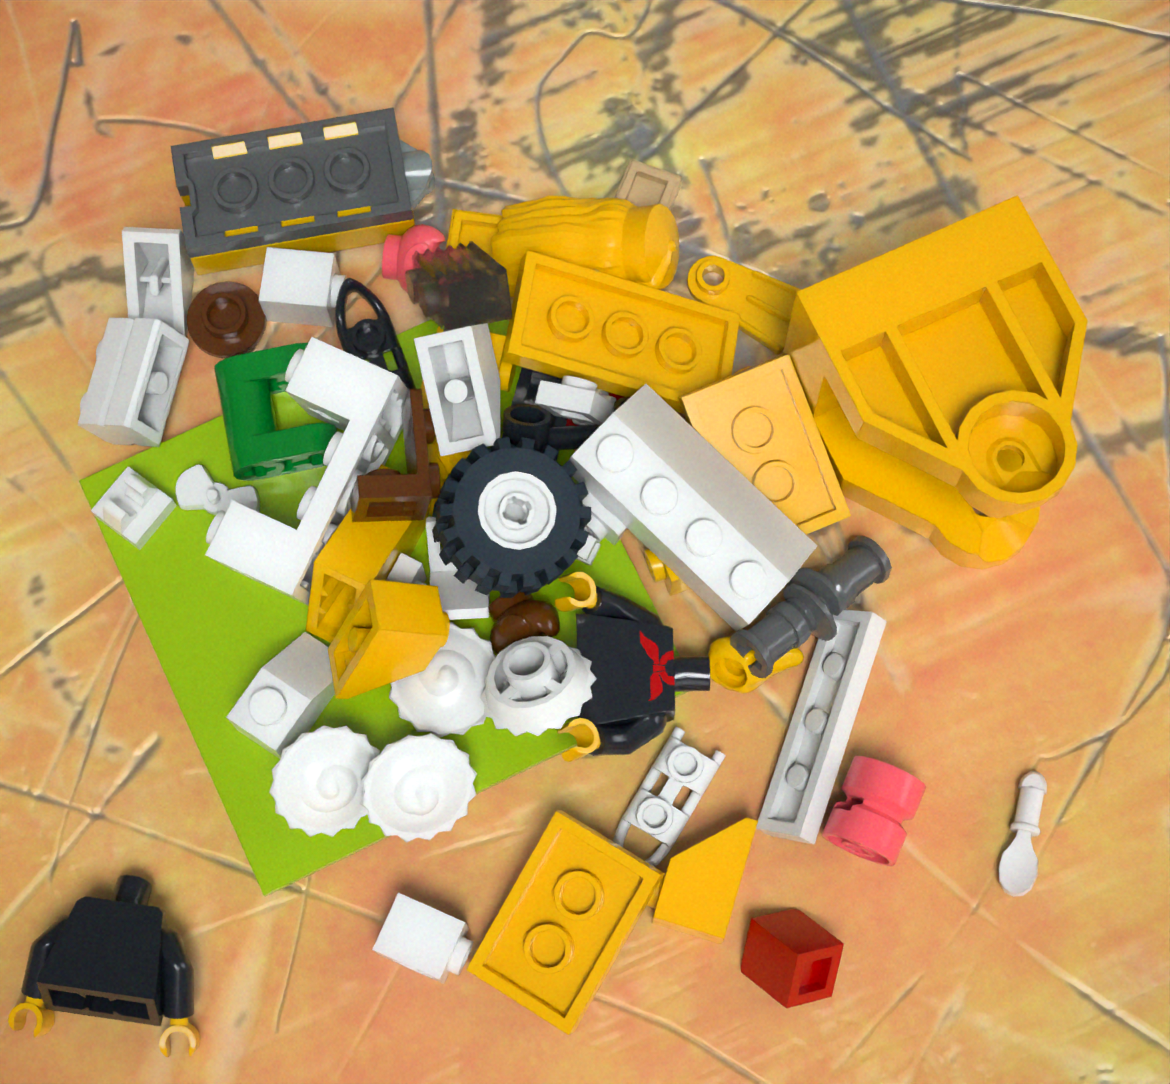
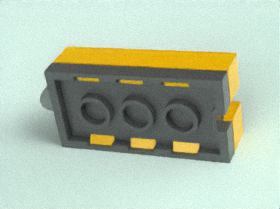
[171,108,435,275]

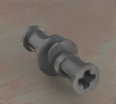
[730,536,892,678]

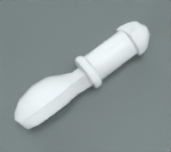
[998,771,1047,897]

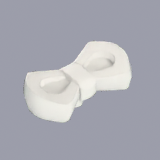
[175,464,260,515]

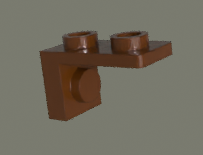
[350,388,440,522]

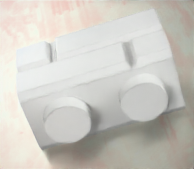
[78,318,189,447]

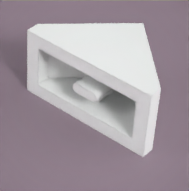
[122,227,195,337]

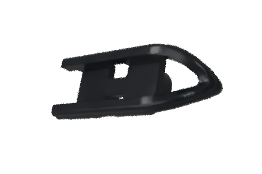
[335,278,417,389]

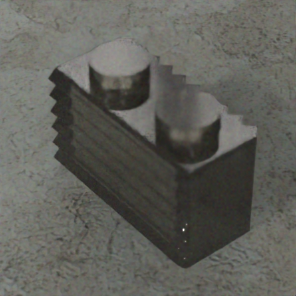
[405,241,512,332]

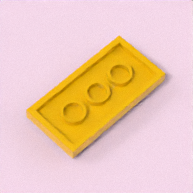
[502,250,741,414]

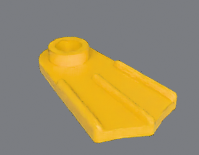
[687,256,802,354]

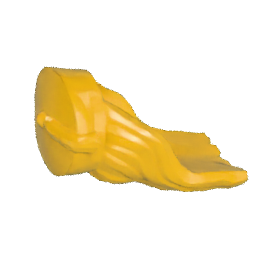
[491,195,679,297]

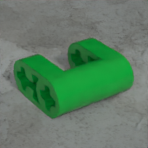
[214,343,338,481]

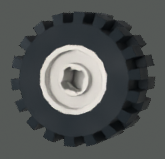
[432,437,591,598]

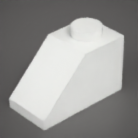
[414,323,500,456]
[226,632,335,759]

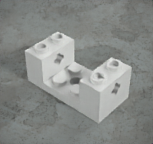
[205,337,408,606]

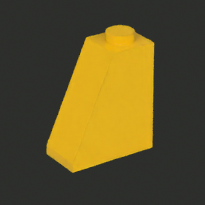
[306,464,432,643]

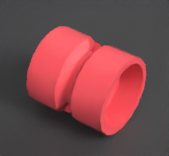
[822,756,926,866]

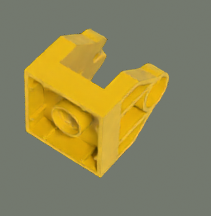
[783,195,1088,570]

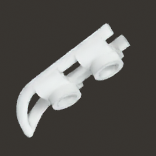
[613,727,726,867]

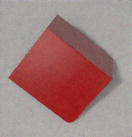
[741,909,844,1009]

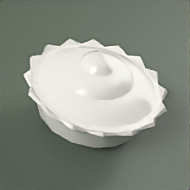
[389,622,496,738]
[480,636,597,736]
[269,725,380,837]
[360,733,477,843]

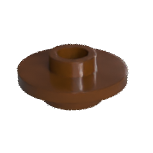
[187,282,266,358]

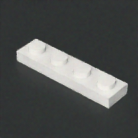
[756,610,887,844]

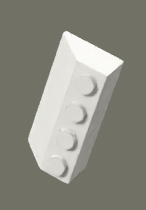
[569,384,817,632]

